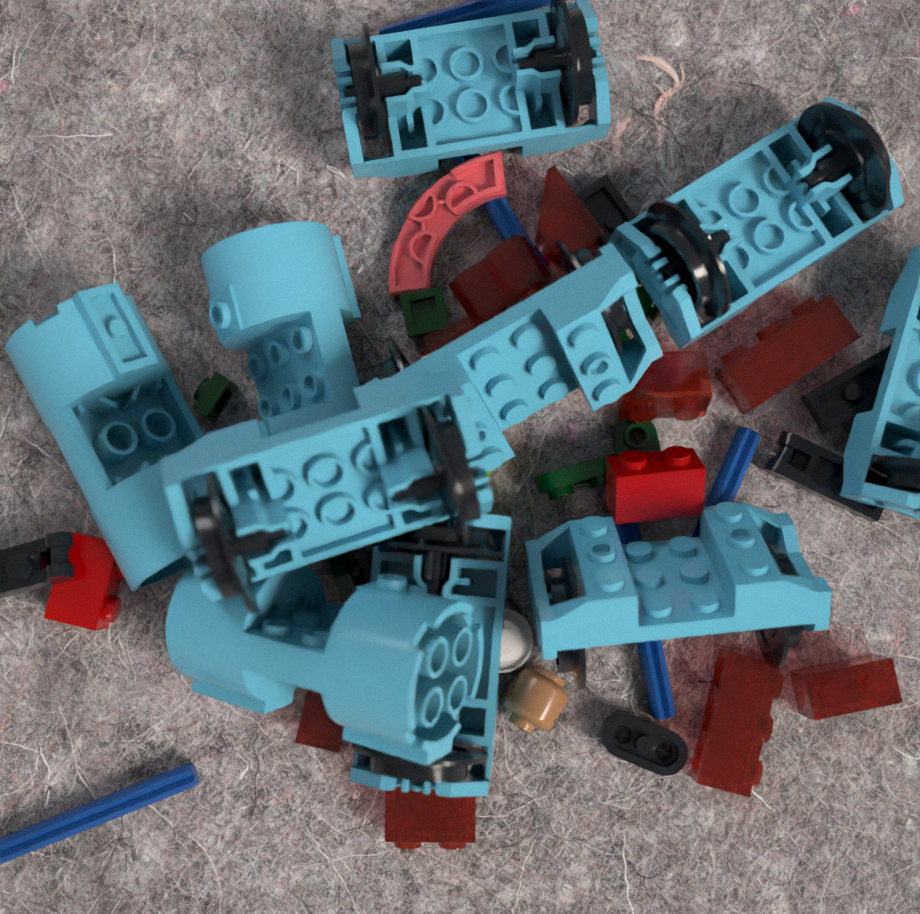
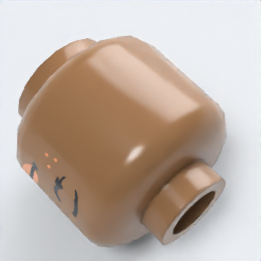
[503,665,568,734]

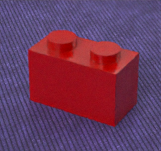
[606,446,706,524]
[44,531,125,631]

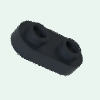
[600,712,688,776]

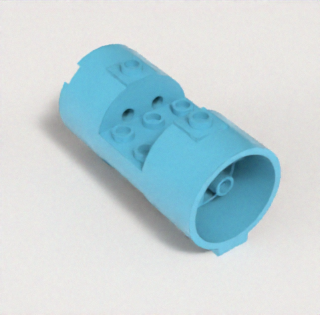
[200,221,361,438]
[5,282,233,591]
[165,562,484,766]

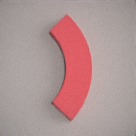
[388,150,507,297]

